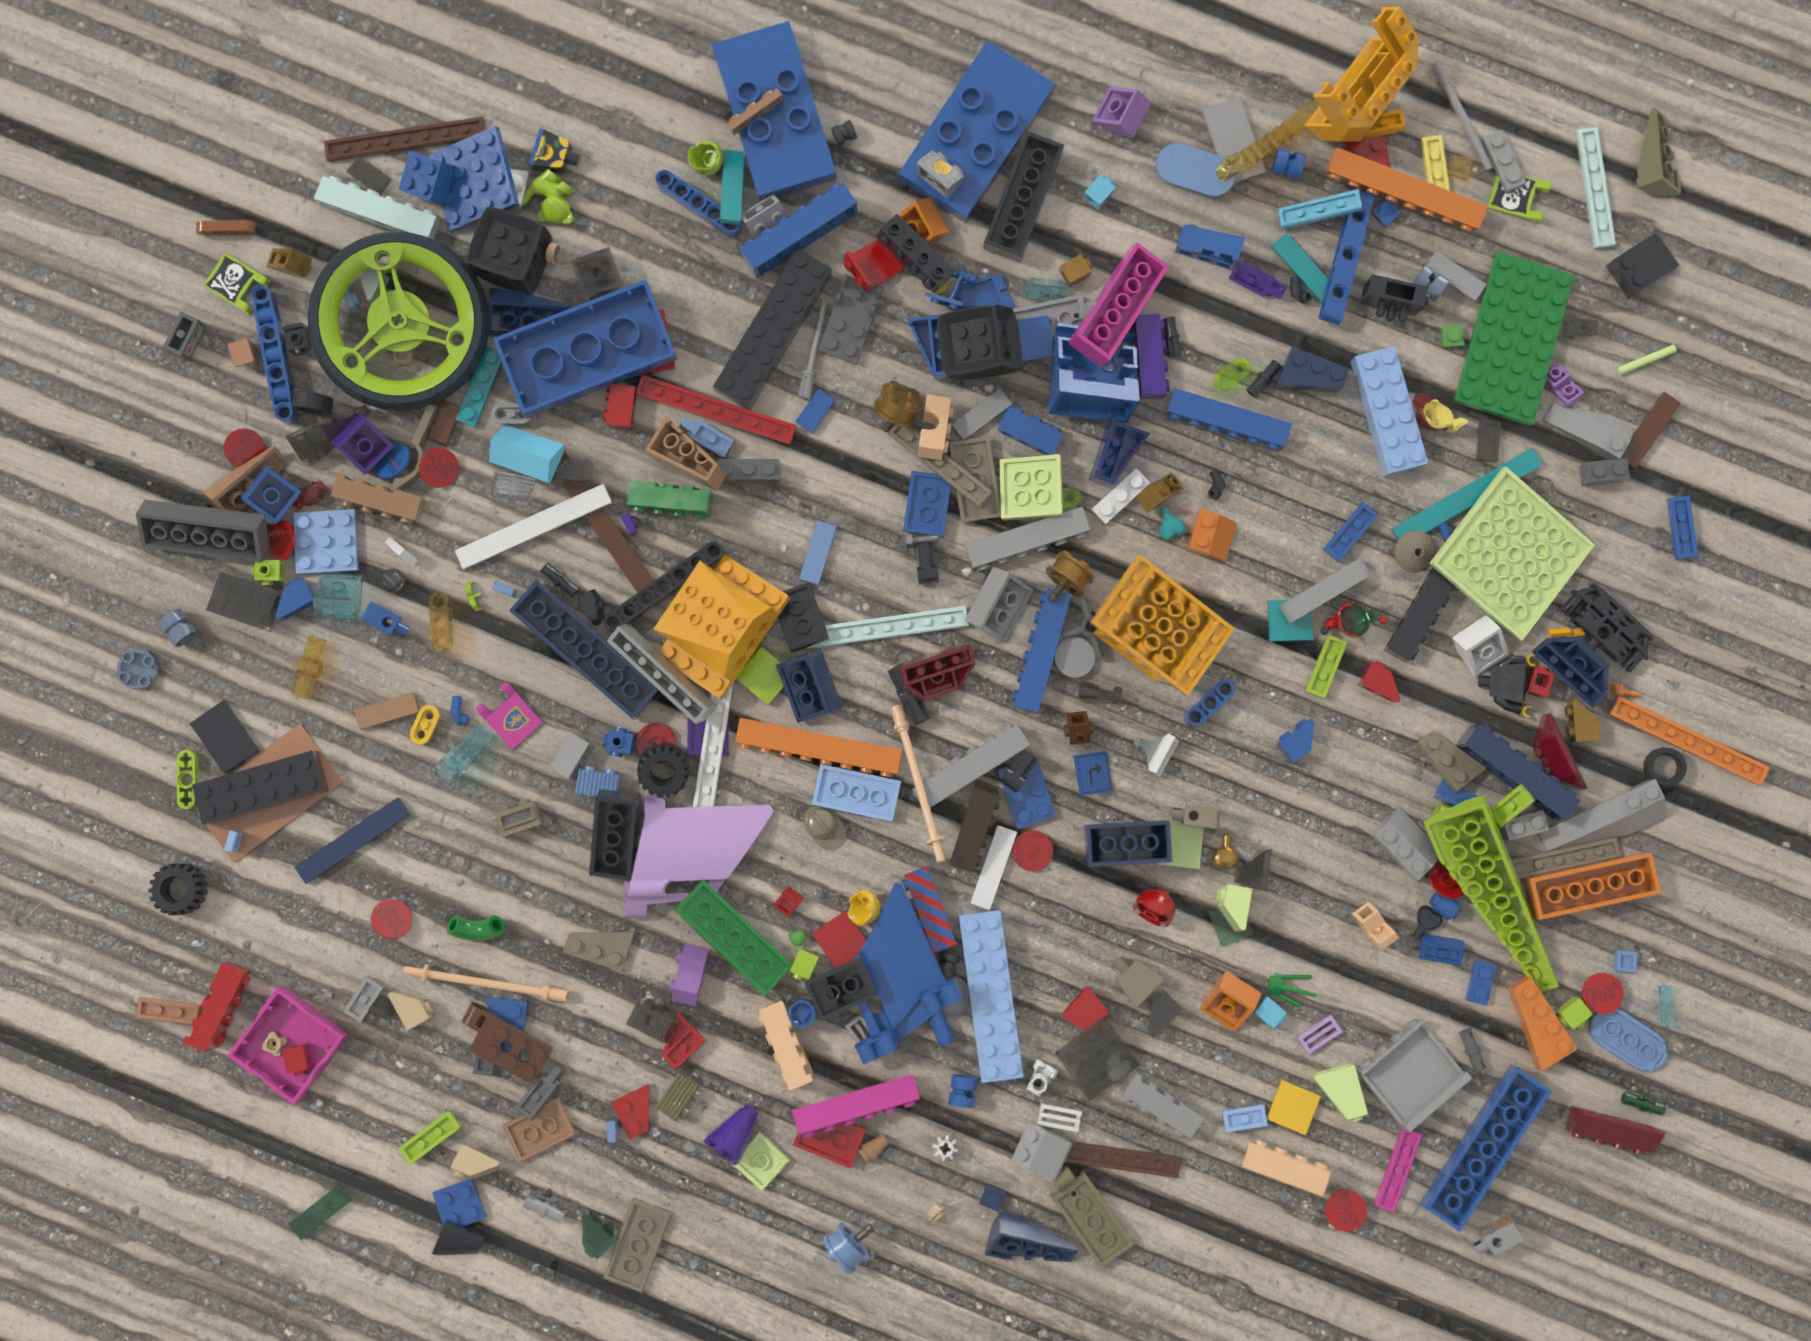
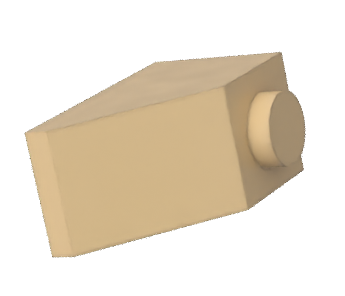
[387,991,433,1031]
[450,1144,500,1180]

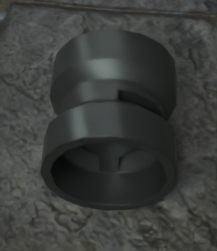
[831,119,857,146]
[938,951,960,977]

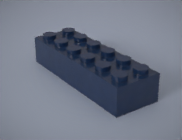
[1455,724,1581,821]

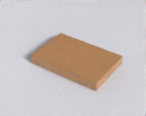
[502,1096,577,1163]

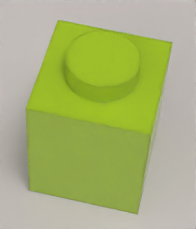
[790,948,820,982]

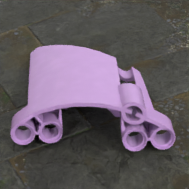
[624,795,774,918]

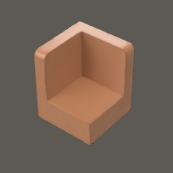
[228,338,259,367]

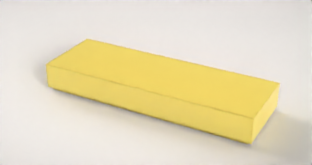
[1420,135,1450,191]

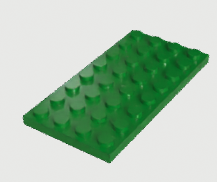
[1453,251,1575,426]

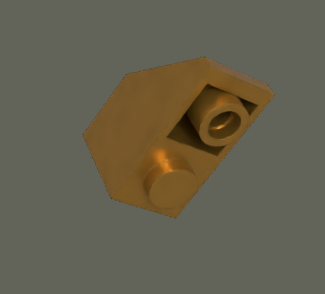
[1135,473,1183,513]
[1564,700,1601,743]

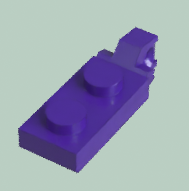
[1229,260,1286,300]

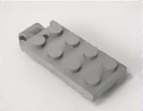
[1013,294,1095,343]

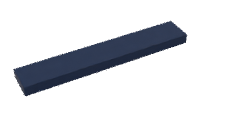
[294,797,410,884]

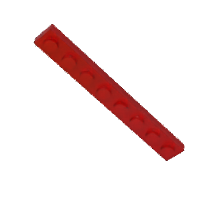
[635,375,797,445]

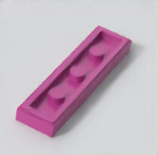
[1373,1128,1423,1213]

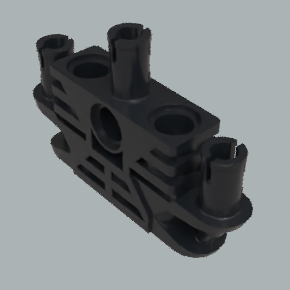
[1559,583,1654,673]

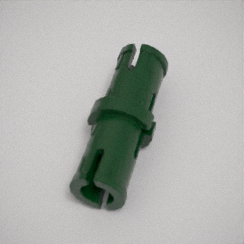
[1621,1091,1666,1116]

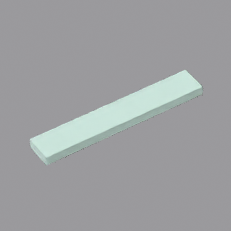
[1576,127,1616,249]

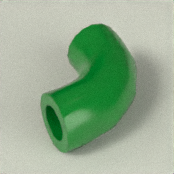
[447,915,505,941]

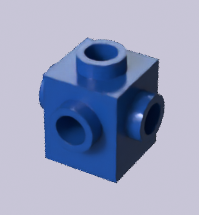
[603,727,636,757]

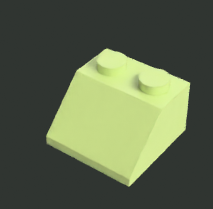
[1216,884,1252,932]

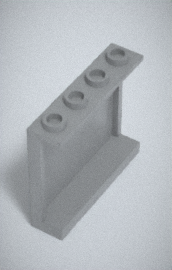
[1356,1018,1472,1132]

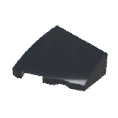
[432,1220,487,1255]

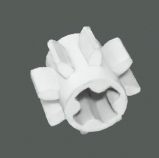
[932,1134,958,1161]

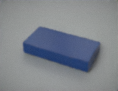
[795,388,835,434]

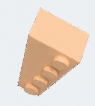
[757,999,815,1091]
[1242,1139,1333,1197]

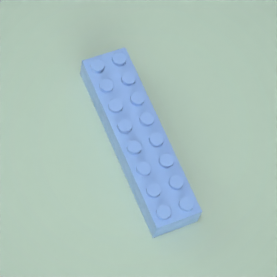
[959,910,1023,1083]

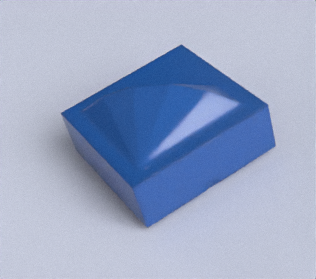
[1371,200,1401,228]

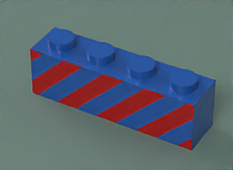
[902,866,957,953]

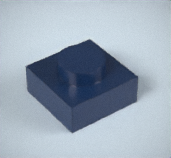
[979,1184,1006,1212]

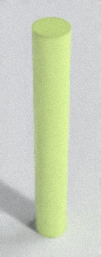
[1617,345,1677,375]

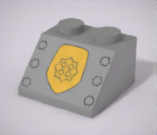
[917,150,964,200]

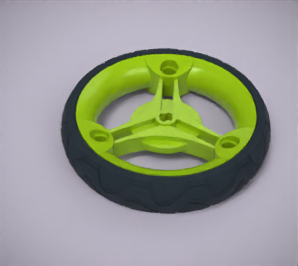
[307,232,489,411]

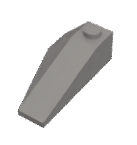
[1542,403,1634,460]

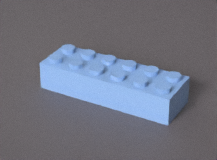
[1350,346,1428,477]

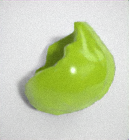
[688,141,724,176]

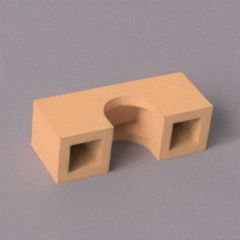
[917,394,954,461]

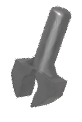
[900,534,940,546]

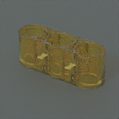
[429,592,453,653]

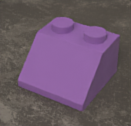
[1092,86,1151,138]

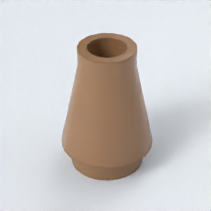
[858,1134,889,1164]

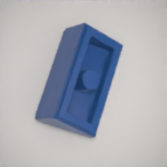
[1419,934,1465,965]

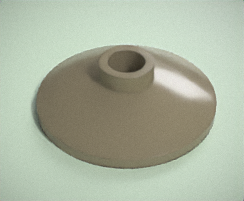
[1395,531,1435,572]

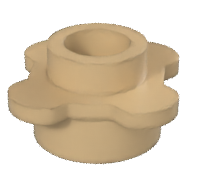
[262,1032,287,1056]

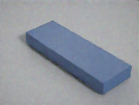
[799,520,837,585]

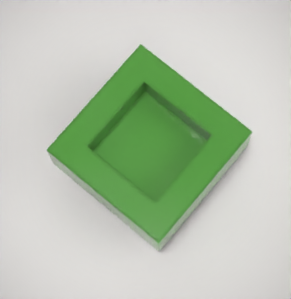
[1440,325,1464,348]

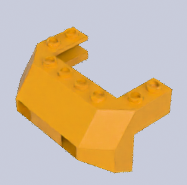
[1304,7,1419,142]

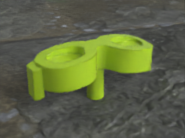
[466,581,483,612]

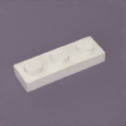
[1091,468,1150,525]

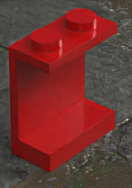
[843,238,906,293]

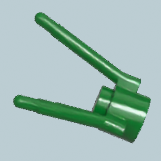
[1266,973,1317,1007]

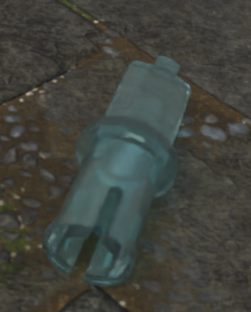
[1658,986,1675,1028]

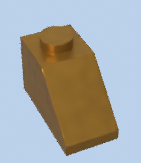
[266,248,313,277]

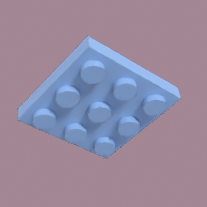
[293,509,359,575]

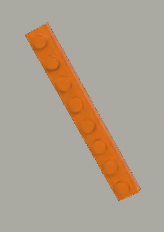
[1608,696,1770,786]

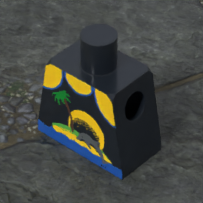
[529,128,580,174]

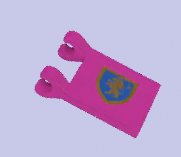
[476,682,543,750]

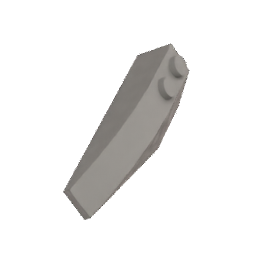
[1537,779,1667,851]

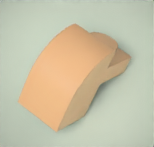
[1352,901,1399,950]

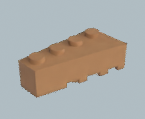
[331,472,426,525]

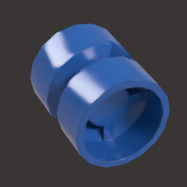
[1271,147,1306,180]
[788,998,816,1028]
[948,1074,978,1108]

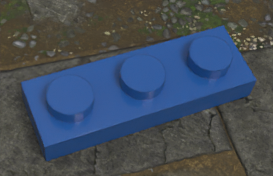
[1667,496,1698,560]
[1323,502,1378,562]

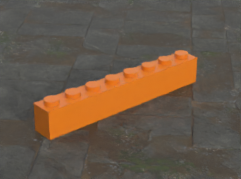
[1325,147,1488,232]
[735,718,902,778]

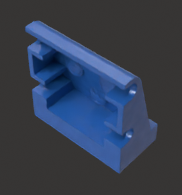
[1048,323,1139,423]

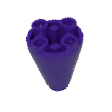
[703,1104,759,1166]

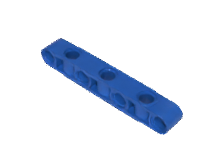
[1318,188,1374,325]
[252,285,298,425]

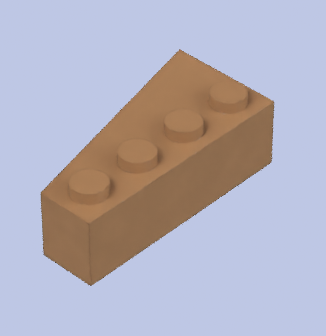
[645,416,727,491]

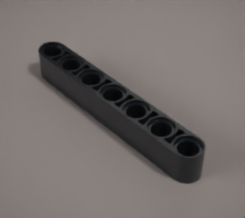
[603,542,724,632]

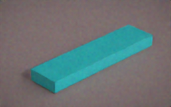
[720,149,744,225]
[1271,233,1339,304]

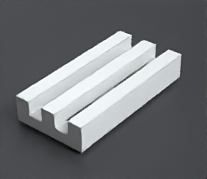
[1037,1103,1082,1132]

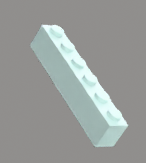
[314,176,440,239]

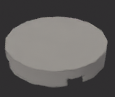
[1054,637,1095,678]

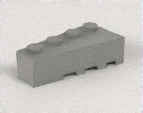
[1119,1069,1204,1139]

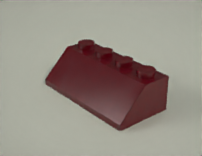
[1565,1105,1666,1155]

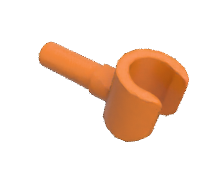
[1611,684,1641,698]

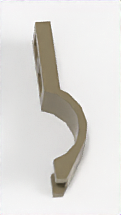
[391,404,438,491]

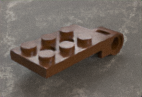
[461,1002,554,1085]

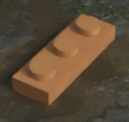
[727,89,783,136]

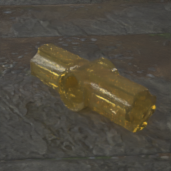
[292,635,327,699]

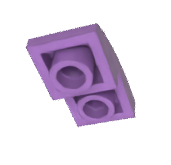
[1545,362,1584,408]

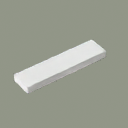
[970,825,1017,910]

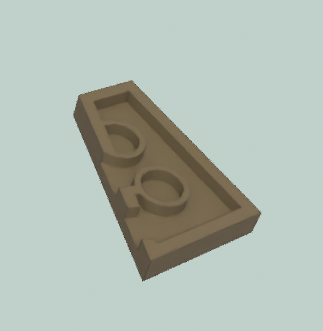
[1416,730,1486,793]
[563,932,635,972]

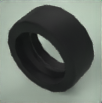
[292,391,333,415]
[1643,748,1687,787]

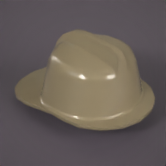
[803,805,847,850]

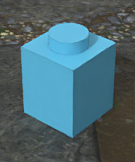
[1083,174,1116,211]
[1253,995,1287,1029]

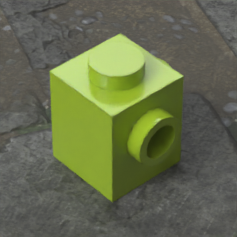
[252,560,285,586]
[1554,996,1593,1030]

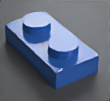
[1465,960,1497,1006]

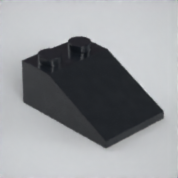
[1606,232,1680,299]
[804,957,878,1021]

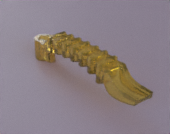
[1215,100,1319,181]

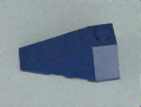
[488,288,572,336]
[985,1211,1078,1262]

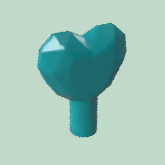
[1160,506,1187,541]

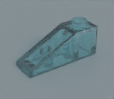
[434,724,495,786]

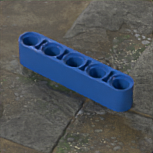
[655,170,741,238]

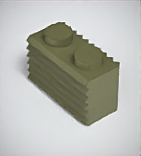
[655,1071,701,1121]

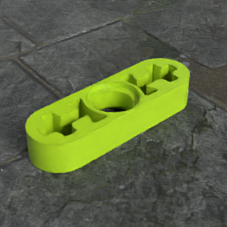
[176,750,199,810]

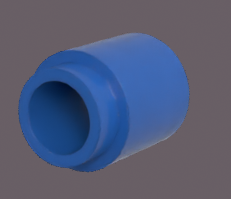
[1429,892,1461,920]

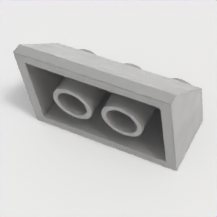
[964,567,1033,643]
[1369,807,1438,880]

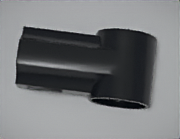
[915,543,939,585]
[999,749,1039,793]

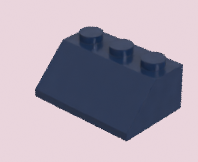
[776,649,842,723]

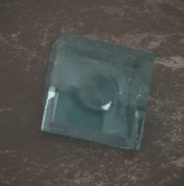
[312,573,363,620]

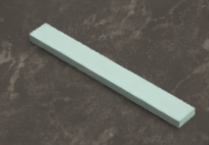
[807,606,969,649]

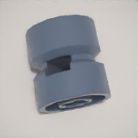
[1413,264,1450,302]
[158,609,198,648]

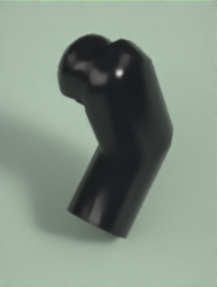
[1208,469,1225,500]

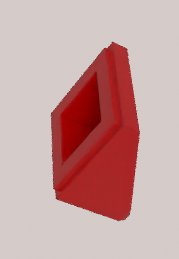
[773,886,804,918]

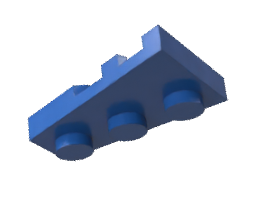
[486,997,528,1059]

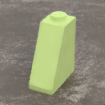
[1311,1063,1368,1122]

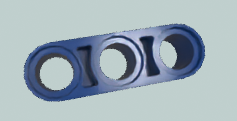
[1184,680,1235,727]

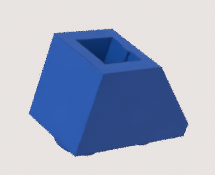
[1276,718,1315,764]

